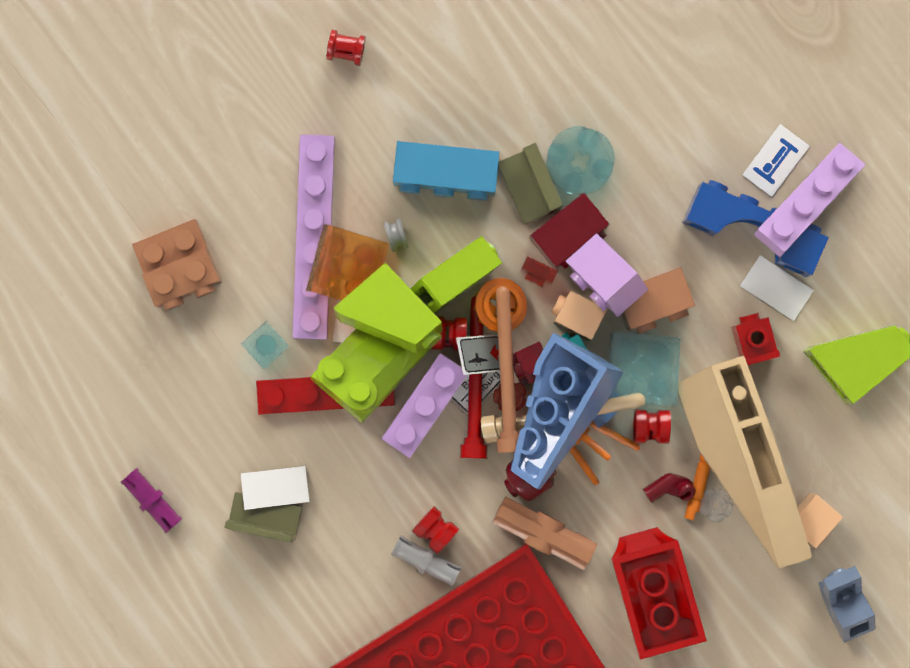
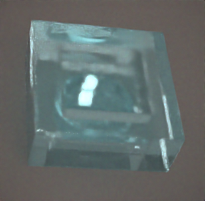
[241,321,290,369]

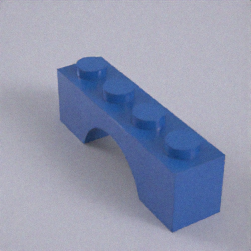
[682,180,829,277]

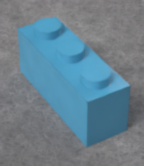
[393,141,500,201]

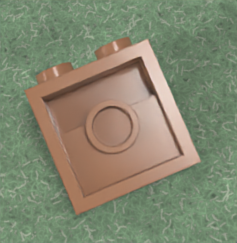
[132,219,222,311]

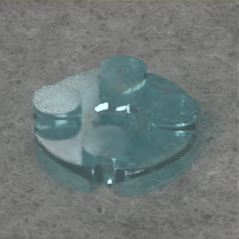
[546,126,615,195]

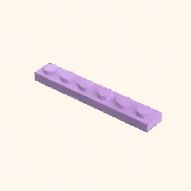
[292,135,335,340]

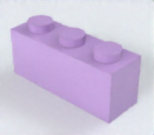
[381,353,467,458]

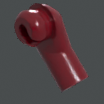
[642,473,696,503]

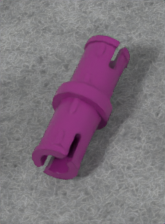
[120,468,182,534]

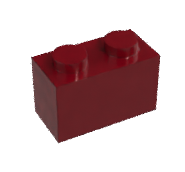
[529,193,610,269]

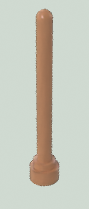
[496,286,520,453]

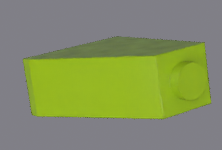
[410,236,502,314]
[333,263,443,353]
[803,325,910,404]

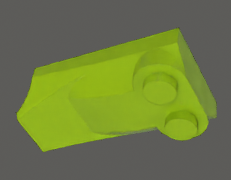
[311,329,431,424]

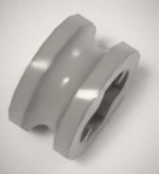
[384,218,408,252]

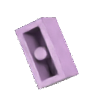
[566,233,648,317]

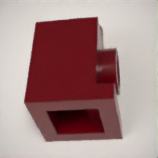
[513,341,543,387]

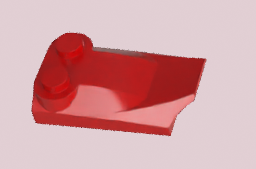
[611,527,707,660]

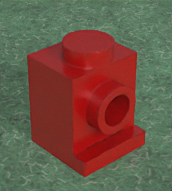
[731,312,781,365]

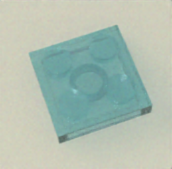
[609,331,680,407]

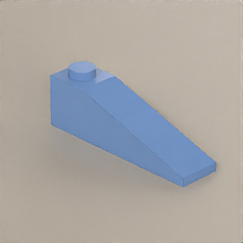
[511,333,624,489]

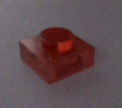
[520,256,558,287]

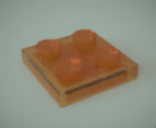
[306,224,389,301]

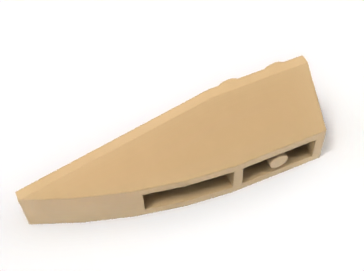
[675,355,812,569]

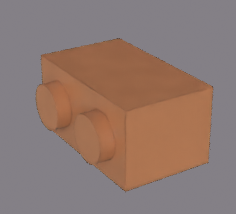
[621,267,695,334]

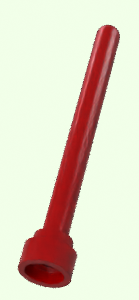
[460,296,488,459]

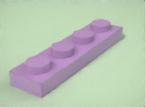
[754,143,866,257]

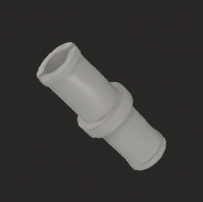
[391,535,462,587]

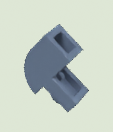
[818,566,876,643]

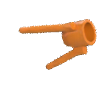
[570,421,640,485]

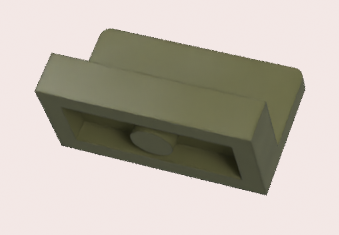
[498,143,563,224]
[224,492,303,543]

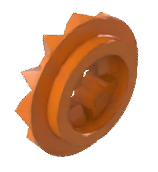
[473,278,527,332]

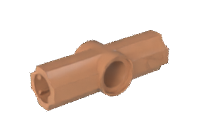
[492,496,597,570]

